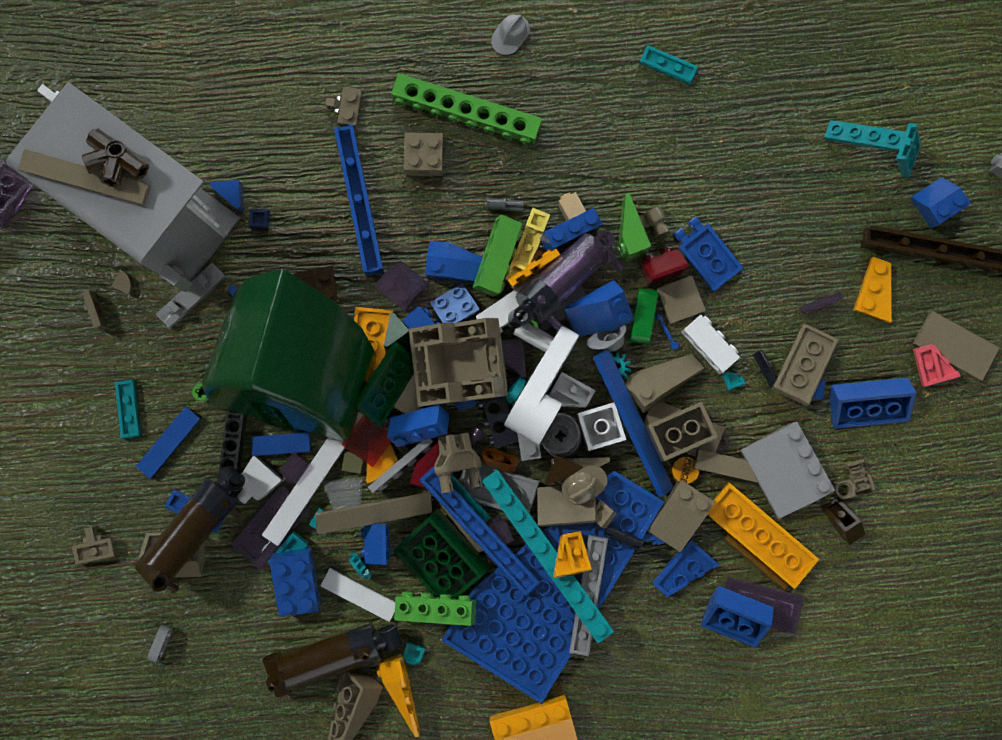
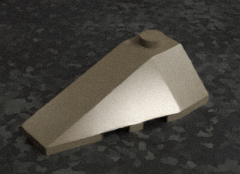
[623,354,704,413]
[328,670,383,740]

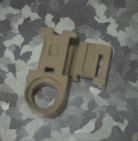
[833,459,875,499]

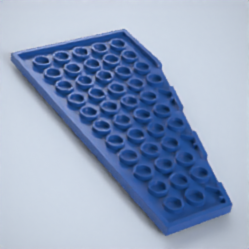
[441,471,664,704]

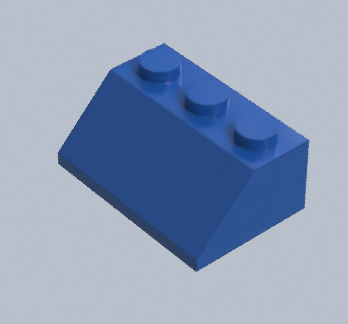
[701,586,774,648]

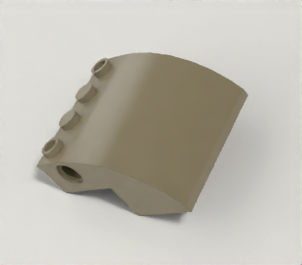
[409,318,508,407]

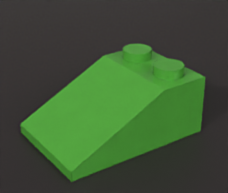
[617,193,651,262]

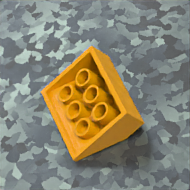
[490,695,578,740]

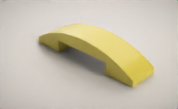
[505,208,550,280]

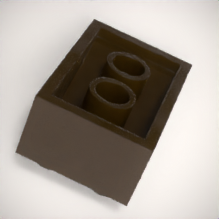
[293,266,339,304]

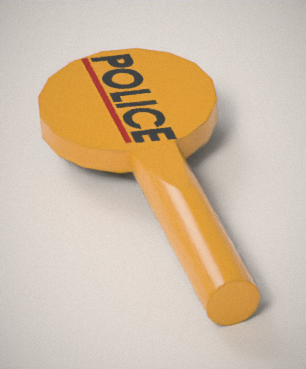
[672,457,699,484]

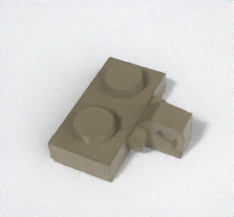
[325,87,362,128]
[72,526,117,565]

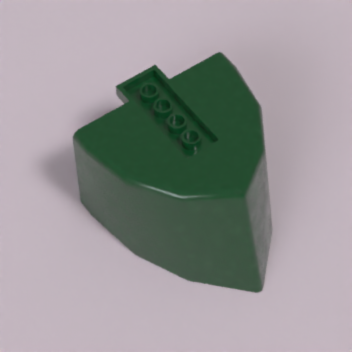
[202,269,377,441]

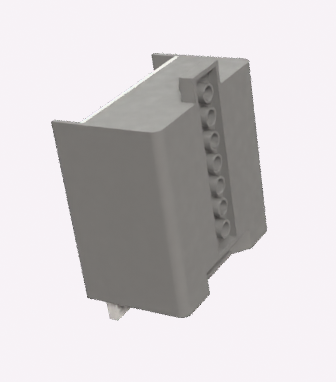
[6,82,241,292]

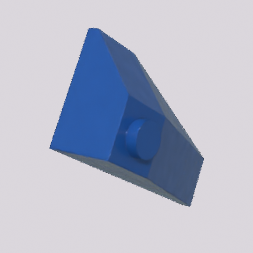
[425,241,483,283]

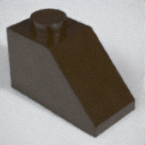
[822,497,865,545]

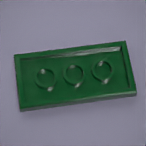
[354,341,414,427]

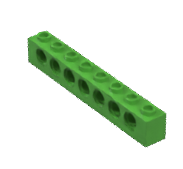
[391,73,542,145]

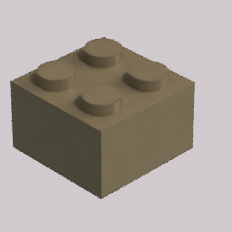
[404,132,444,176]

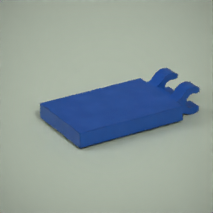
[673,216,743,292]

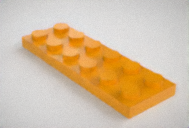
[707,483,819,589]

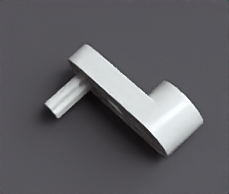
[504,320,579,445]

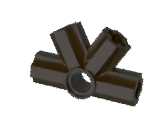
[82,128,150,188]

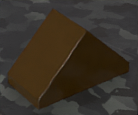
[545,456,583,485]

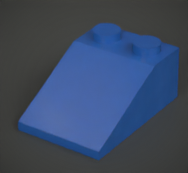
[564,280,634,337]

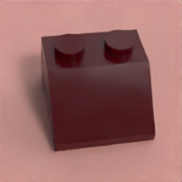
[639,248,689,286]

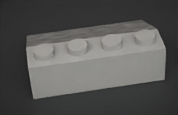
[740,421,835,519]

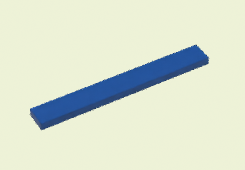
[593,349,673,497]
[419,467,540,596]

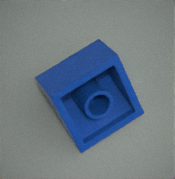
[910,177,971,229]
[361,522,390,565]

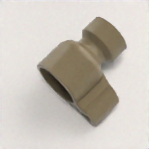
[639,206,669,237]

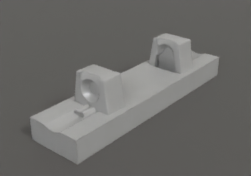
[156,263,227,329]

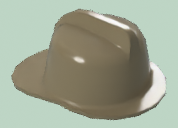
[562,465,607,504]

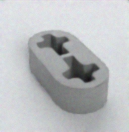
[147,624,172,663]

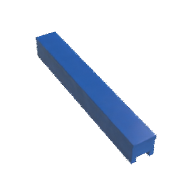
[334,124,385,276]

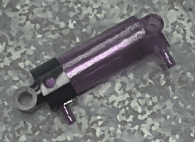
[508,230,624,330]

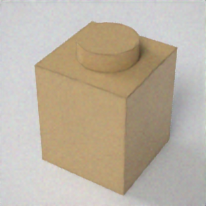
[558,192,586,221]

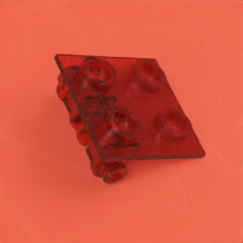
[342,415,392,467]

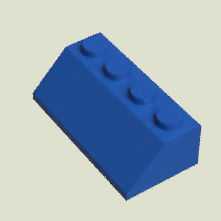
[829,378,916,429]

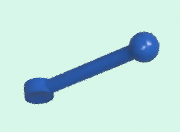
[655,314,679,349]

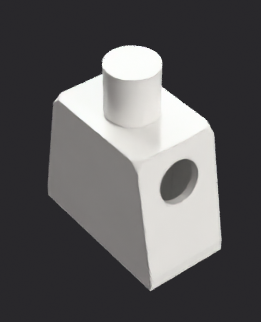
[236,456,285,504]

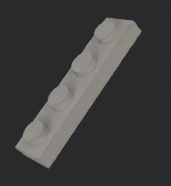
[368,439,434,493]

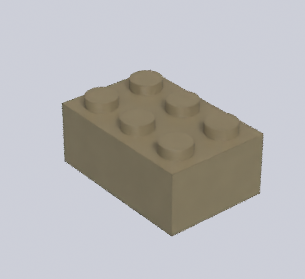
[645,402,718,462]

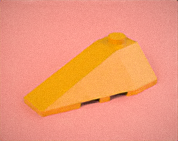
[376,654,420,737]

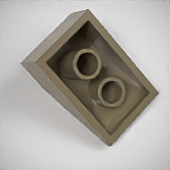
[647,480,715,552]

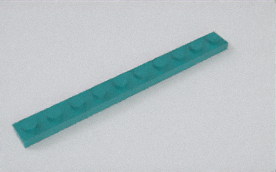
[482,469,614,643]

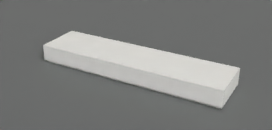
[321,568,395,622]

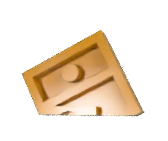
[553,531,591,578]

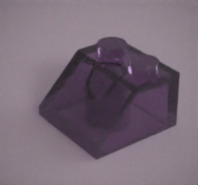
[374,260,430,313]

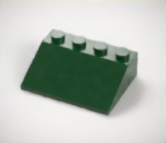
[393,509,490,598]

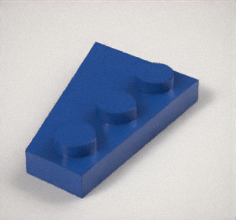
[652,539,719,597]

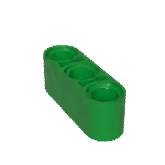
[629,288,658,345]

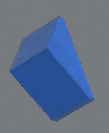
[209,180,244,213]

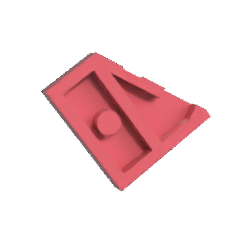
[913,344,961,387]

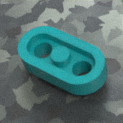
[504,376,526,404]

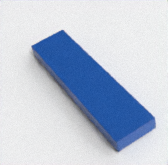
[135,407,201,479]

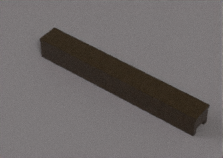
[860,225,1002,274]

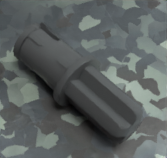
[486,197,524,213]

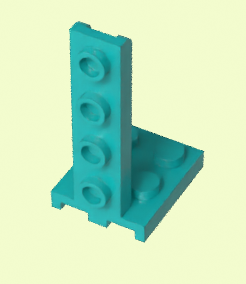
[824,120,921,178]

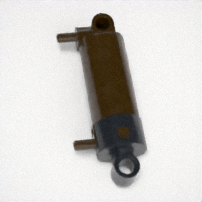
[135,466,245,593]
[262,623,403,697]

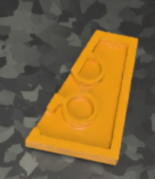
[508,249,561,290]
[853,257,892,323]

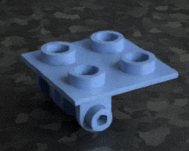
[430,283,480,323]

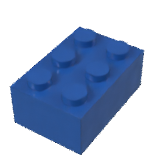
[269,547,321,617]

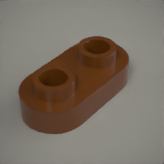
[480,448,519,473]

